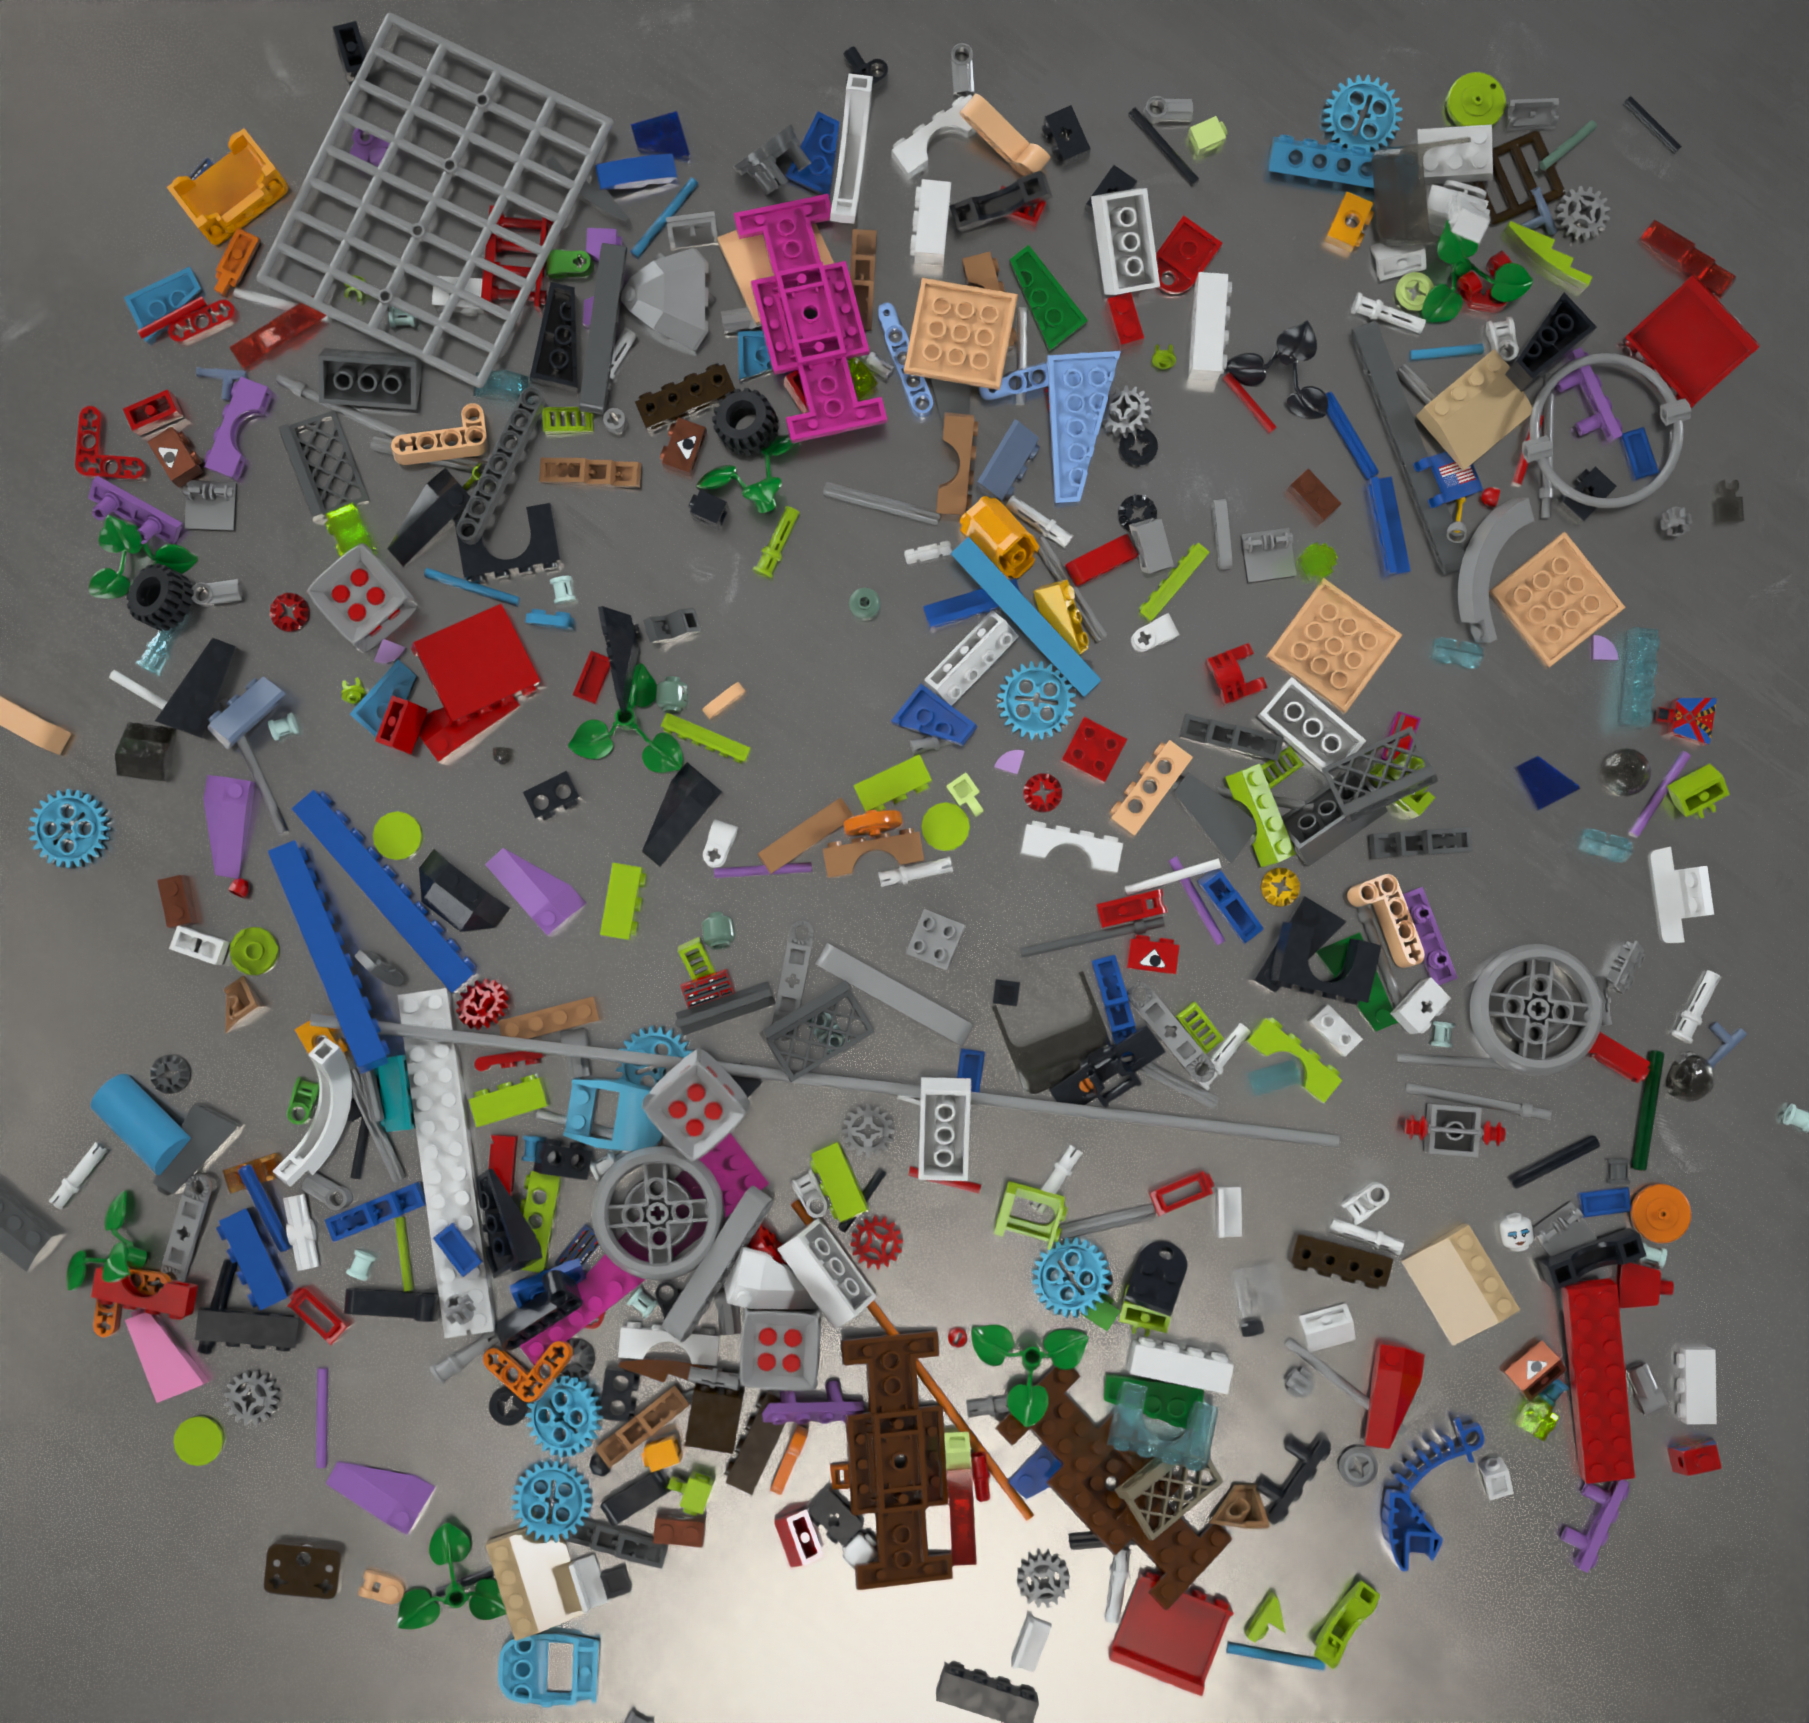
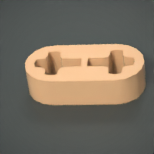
[702,682,746,720]

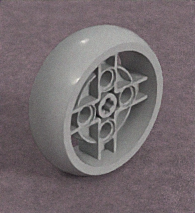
[1470,944,1603,1076]
[592,1146,725,1280]

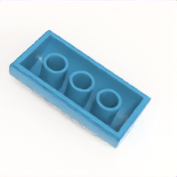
[90,1074,191,1176]

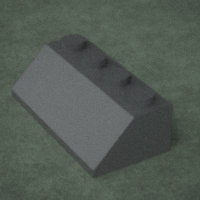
[318,348,421,410]
[1282,767,1388,867]
[0,1185,60,1273]

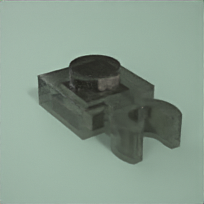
[1716,480,1744,523]

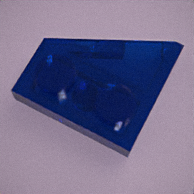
[631,111,691,159]
[1515,756,1580,811]

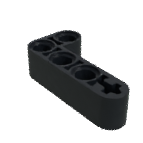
[495,1270,583,1350]
[344,1288,440,1322]

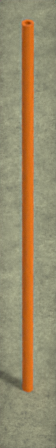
[791,1200,1034,1521]

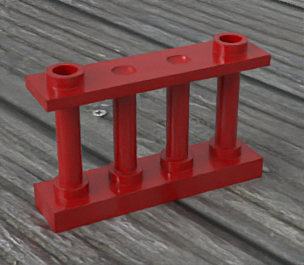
[481,205,554,312]

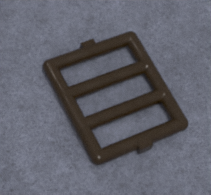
[1472,130,1566,225]

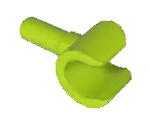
[463,463,482,490]

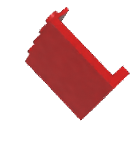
[1625,274,1761,408]
[411,603,541,727]
[1108,1571,1234,1697]

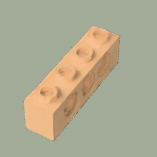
[1110,740,1193,837]

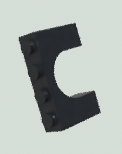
[454,503,563,583]
[1269,922,1382,1006]

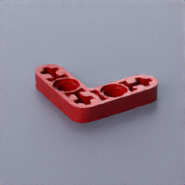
[75,406,148,481]

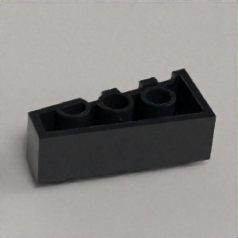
[530,282,578,392]
[1505,292,1597,392]
[155,638,238,739]
[1251,896,1347,993]

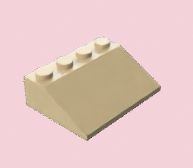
[1416,349,1533,471]
[1401,1223,1520,1345]
[486,1517,587,1641]

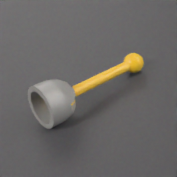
[1447,497,1467,543]

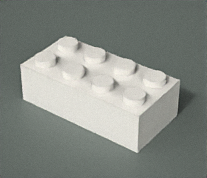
[1091,188,1160,295]
[1188,272,1232,381]
[1257,677,1366,779]
[918,1077,971,1181]
[777,1217,877,1330]
[1127,1336,1234,1394]

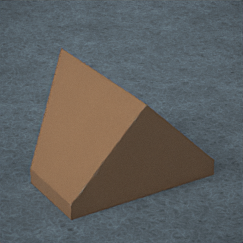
[223,975,265,1034]
[1209,1484,1270,1529]

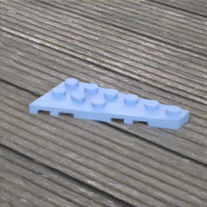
[1047,351,1121,503]

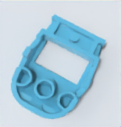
[563,1078,664,1151]
[498,1633,600,1707]

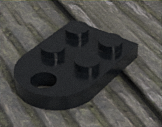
[1124,1241,1188,1317]

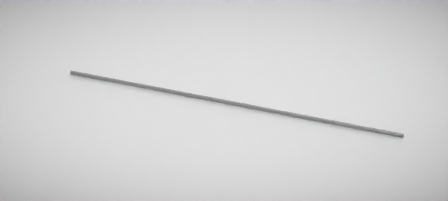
[310,1013,1340,1148]

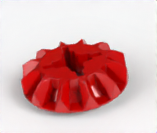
[269,592,309,632]
[1023,773,1062,812]

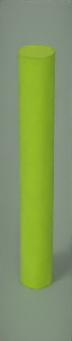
[394,1217,414,1291]

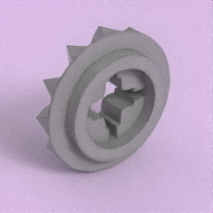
[1338,1446,1378,1487]

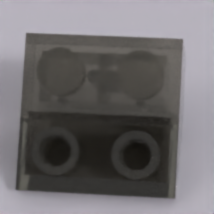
[115,722,177,782]

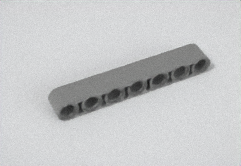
[815,943,974,1046]
[662,1185,774,1342]

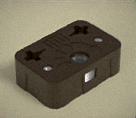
[263,1540,345,1600]

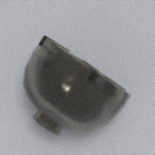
[1600,748,1651,797]
[1666,1051,1714,1102]

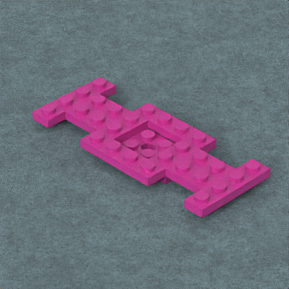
[733,194,888,443]

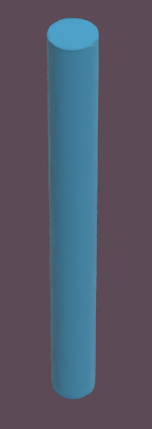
[630,177,699,258]
[424,568,519,606]
[1226,1643,1326,1671]

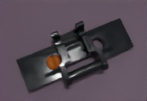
[1049,1025,1166,1108]

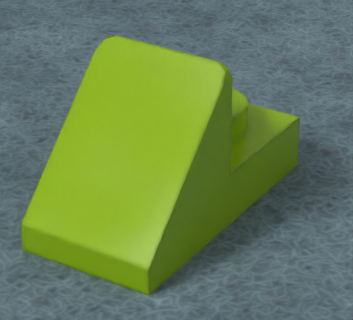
[1245,1592,1286,1643]

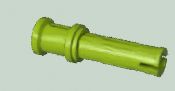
[752,506,800,579]

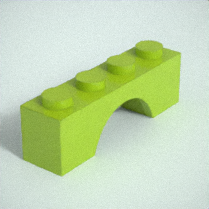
[1225,763,1296,867]
[1245,1017,1343,1103]

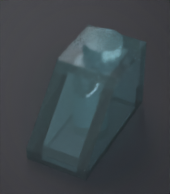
[473,370,529,402]

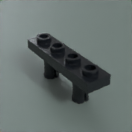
[1256,1435,1332,1526]

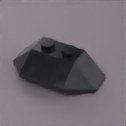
[419,849,511,932]

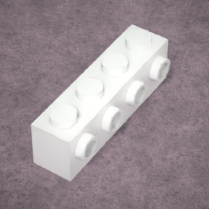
[924,610,1019,706]

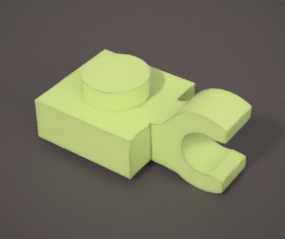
[946,772,984,817]

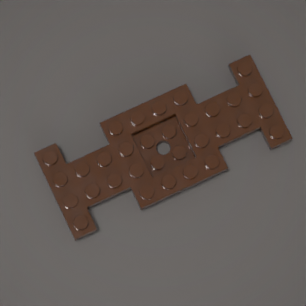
[841,1331,953,1591]
[995,1366,1233,1610]

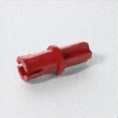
[971,1451,991,1502]

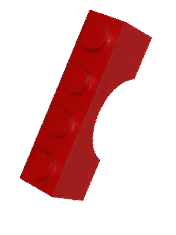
[91,1266,198,1320]

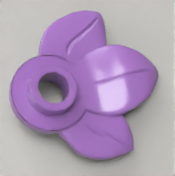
[350,128,390,169]

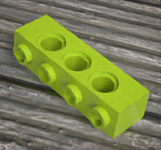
[520,1170,562,1273]

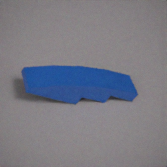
[1092,955,1137,1059]
[324,1182,426,1242]

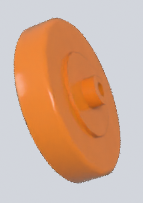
[843,810,903,836]
[1630,1184,1691,1243]

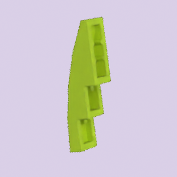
[1504,221,1593,291]

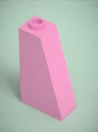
[125,1308,208,1403]

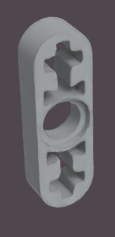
[1213,499,1232,570]

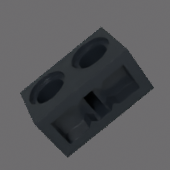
[523,770,582,821]
[533,1139,592,1180]
[599,1366,640,1422]

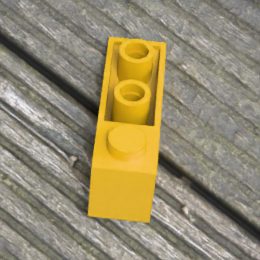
[1033,579,1089,655]

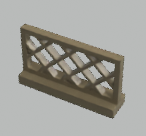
[1115,1432,1223,1541]

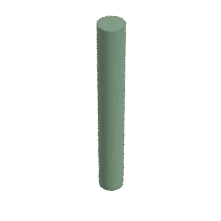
[1539,120,1597,171]

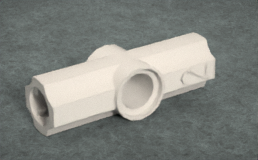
[283,1194,320,1271]

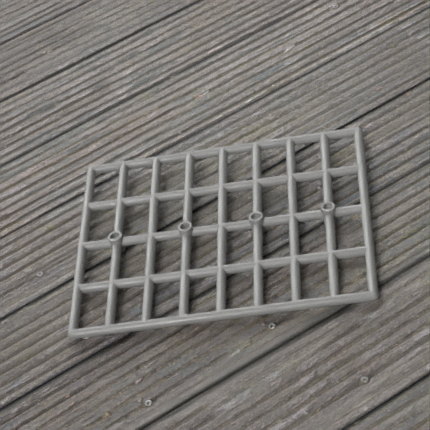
[256,13,613,388]

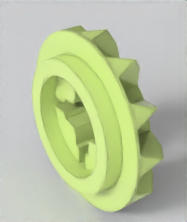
[1395,272,1434,311]

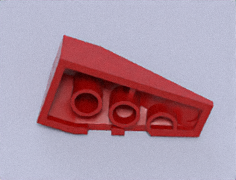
[419,698,520,764]
[1364,1344,1425,1449]

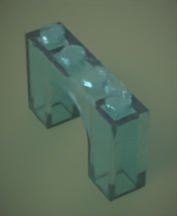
[1107,1381,1219,1471]

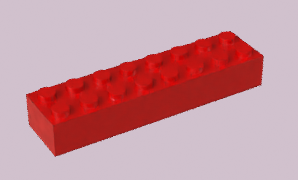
[1561,1278,1635,1484]

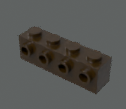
[635,363,735,433]
[1288,1232,1394,1290]

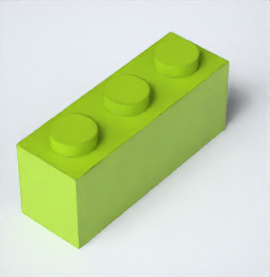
[853,754,932,812]
[600,863,647,940]
[468,1074,550,1127]
[810,1142,870,1223]

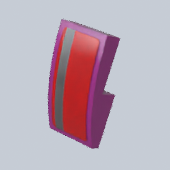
[1381,711,1421,761]

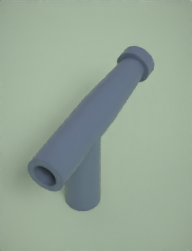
[1521,187,1558,235]
[196,367,246,401]
[1705,1021,1747,1069]

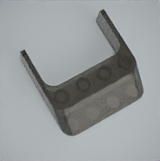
[1371,136,1471,247]
[991,971,1111,1094]

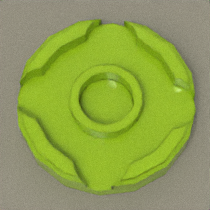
[921,802,970,851]
[373,811,423,860]
[230,927,279,975]
[173,1416,224,1466]

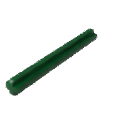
[1632,1050,1665,1171]

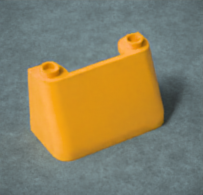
[167,128,289,245]

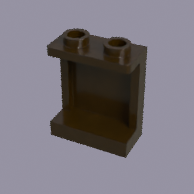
[684,1383,745,1454]

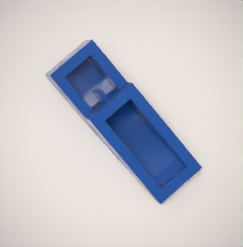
[595,154,677,190]
[1197,869,1264,943]

